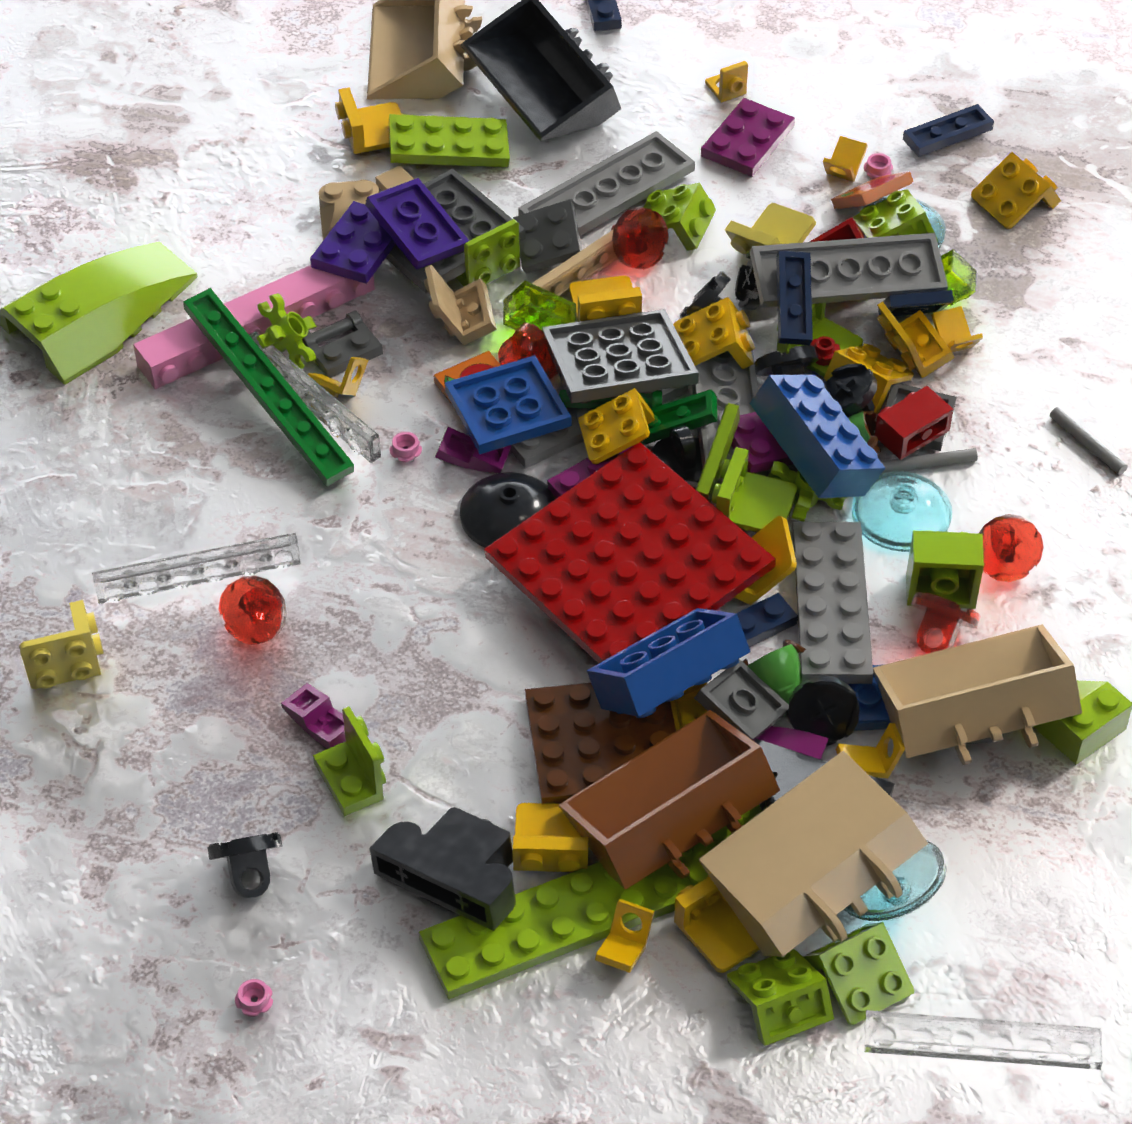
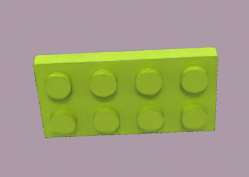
[388,114,510,167]

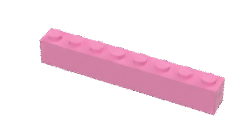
[133,265,375,389]

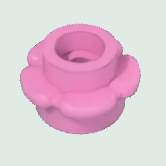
[863,153,893,179]
[389,432,422,462]
[235,979,273,1017]

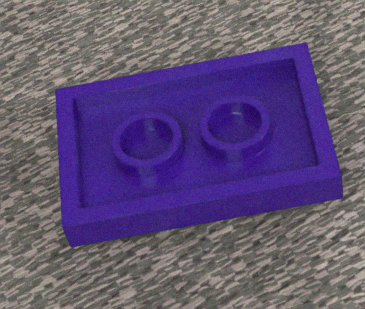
[365,178,469,270]
[310,201,396,284]

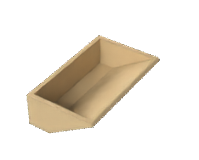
[367,0,482,99]
[873,624,1082,765]
[699,751,928,957]

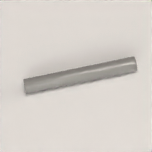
[1049,407,1128,475]
[881,448,978,474]

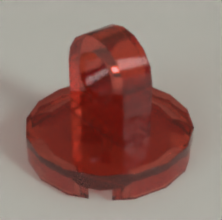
[611,207,669,270]
[498,323,558,380]
[979,514,1044,582]
[219,575,287,645]
[911,591,981,654]

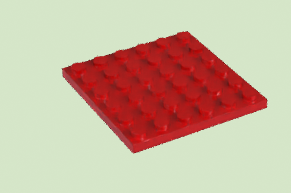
[484,442,776,663]

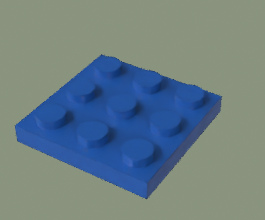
[445,355,572,454]

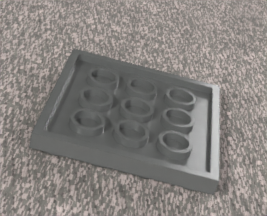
[386,168,526,294]
[542,309,699,403]

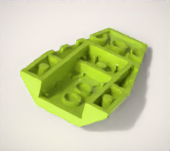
[0,241,198,385]

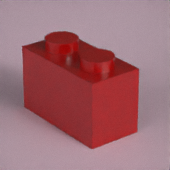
[875,386,953,460]

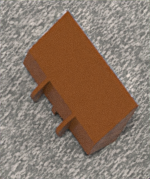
[559,710,780,890]

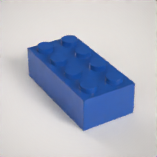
[749,375,885,498]
[586,608,751,718]

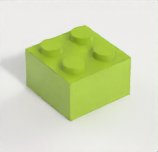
[906,530,984,609]

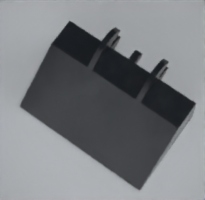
[461,0,622,141]

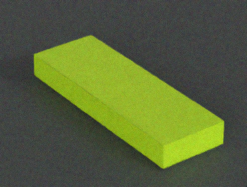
[696,403,740,503]

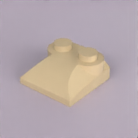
[319,180,379,240]

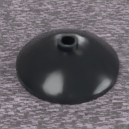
[460,472,557,548]

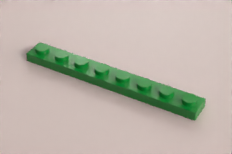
[183,288,355,487]

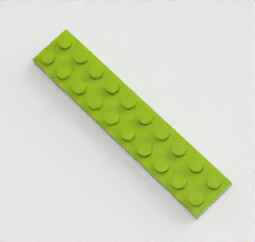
[419,805,763,1000]

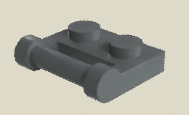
[302,310,383,378]

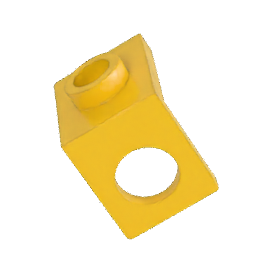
[705,61,748,103]
[823,136,868,182]
[931,306,983,352]
[306,357,368,397]
[835,723,905,779]
[595,899,654,973]

